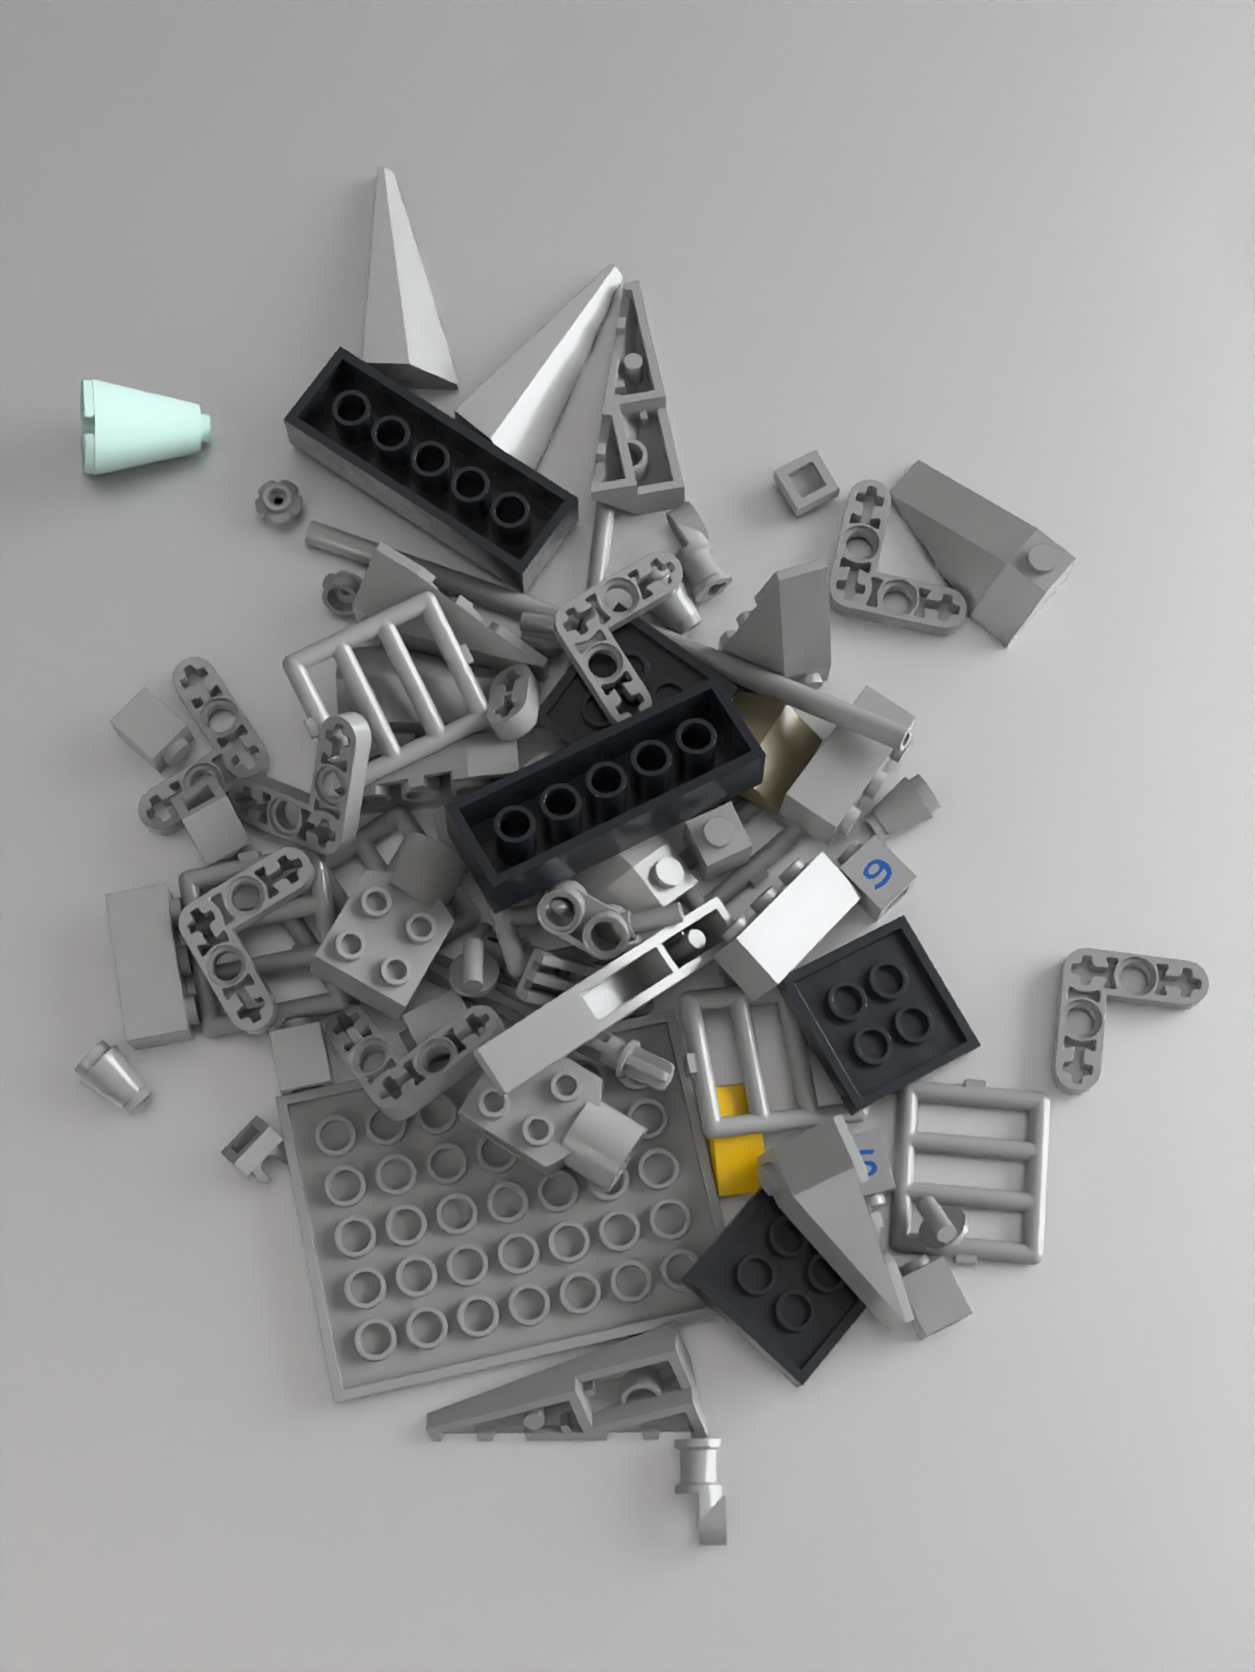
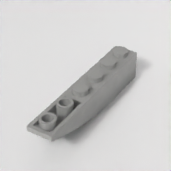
[472,896,734,1097]

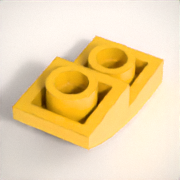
[704,1083,765,1196]

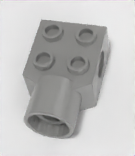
[309,833,467,1022]
[458,1056,647,1191]

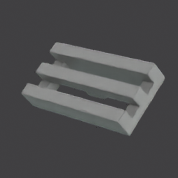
[514,948,603,1006]

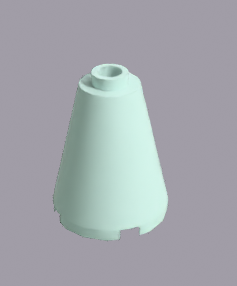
[80,379,210,476]

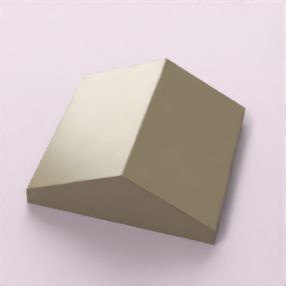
[732,690,823,816]

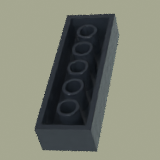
[283,346,579,594]
[444,676,766,914]

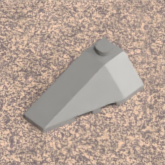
[889,460,1076,647]
[352,542,549,683]
[718,558,831,690]
[336,645,538,744]
[334,726,519,815]
[520,742,698,942]
[756,1114,914,1331]

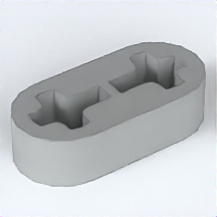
[486,664,541,741]

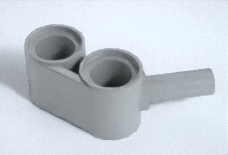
[537,879,685,960]

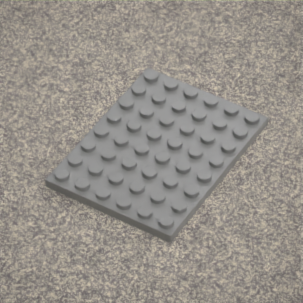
[275,1009,725,1404]

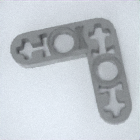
[829,480,967,636]
[554,551,683,725]
[138,657,270,836]
[228,711,371,855]
[178,847,315,1034]
[1051,948,1209,1095]
[325,1004,506,1121]

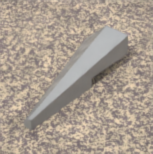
[362,167,459,390]
[454,263,623,471]
[590,280,685,515]
[426,1321,708,1441]

